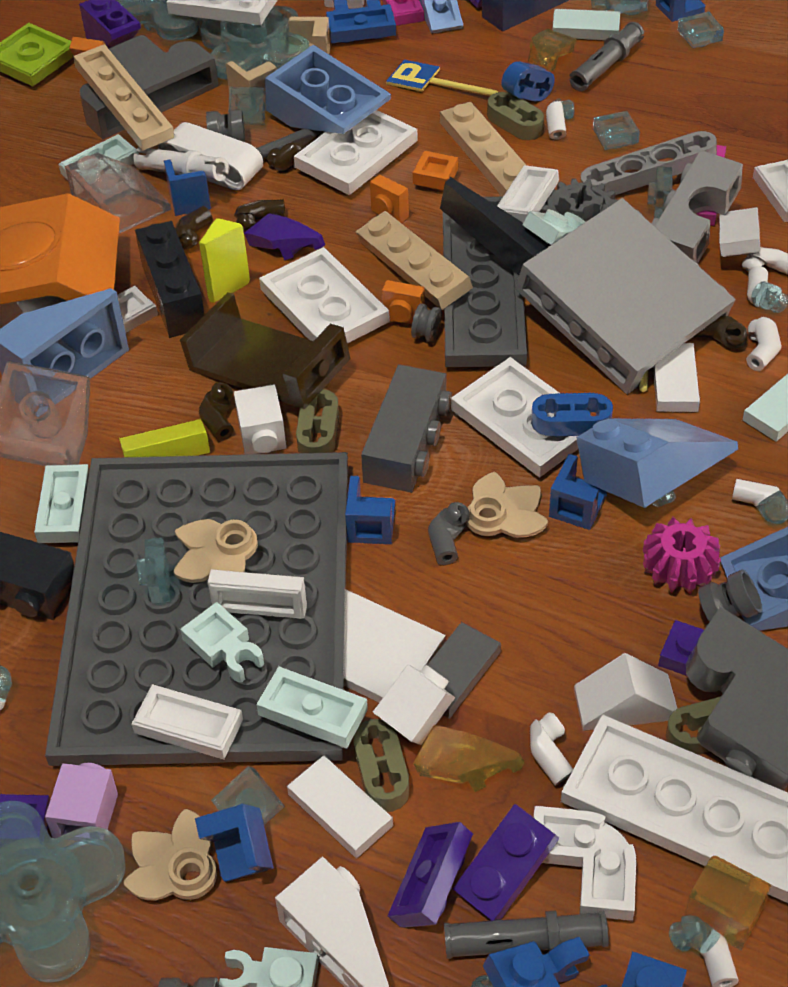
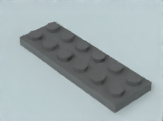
[443,196,527,367]

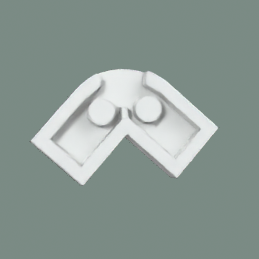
[534,806,636,921]

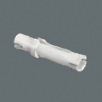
[134,147,229,181]

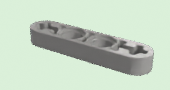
[580,131,717,195]

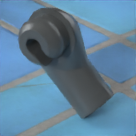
[428,502,470,565]

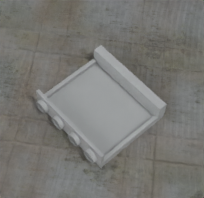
[515,198,736,395]

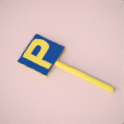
[386,60,498,96]

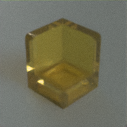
[684,855,772,951]

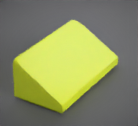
[199,218,250,303]
[119,419,210,457]

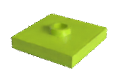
[0,23,74,86]

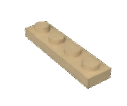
[73,44,174,151]
[440,102,527,196]
[356,211,473,310]

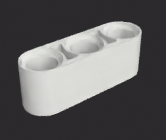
[158,122,264,190]

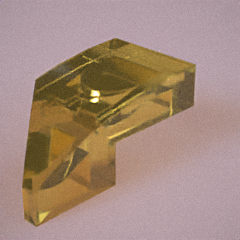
[528,29,576,72]
[413,725,525,792]

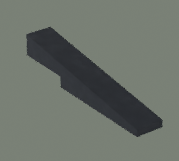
[440,177,551,275]

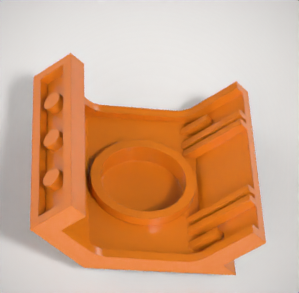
[0,193,120,305]

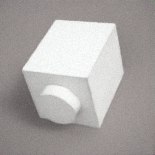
[234,385,287,455]
[373,664,455,745]

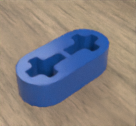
[501,61,555,101]
[531,393,613,436]

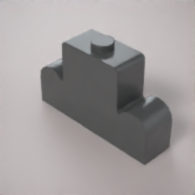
[80,35,219,139]
[686,606,788,791]

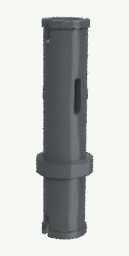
[569,21,644,91]
[444,910,609,959]

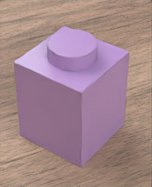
[45,763,118,847]

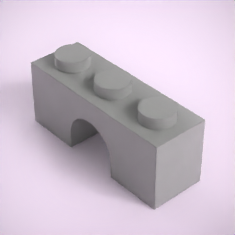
[651,150,743,264]

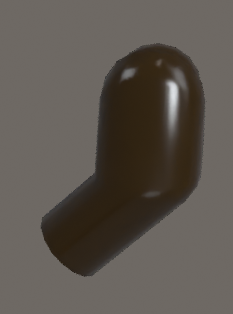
[267,135,315,171]
[234,199,285,231]
[175,206,213,250]
[693,316,748,348]
[199,382,234,441]

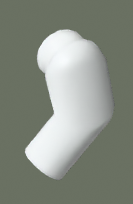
[742,247,788,275]
[746,317,782,371]
[530,713,573,786]

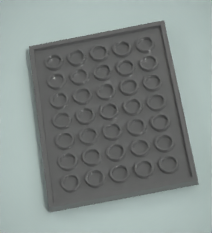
[45,452,348,766]

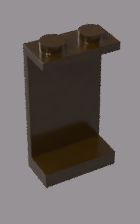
[180,292,351,409]

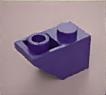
[79,0,141,49]

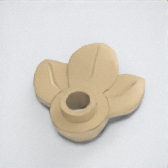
[466,472,548,538]
[174,519,258,583]
[123,809,217,901]

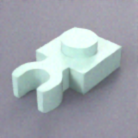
[180,602,264,683]
[219,947,319,987]

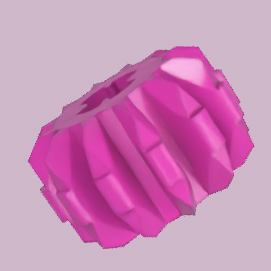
[643,517,721,594]

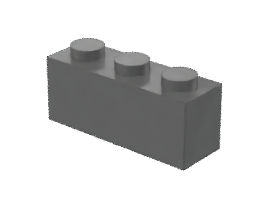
[361,364,452,493]

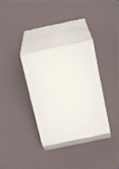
[574,653,678,731]

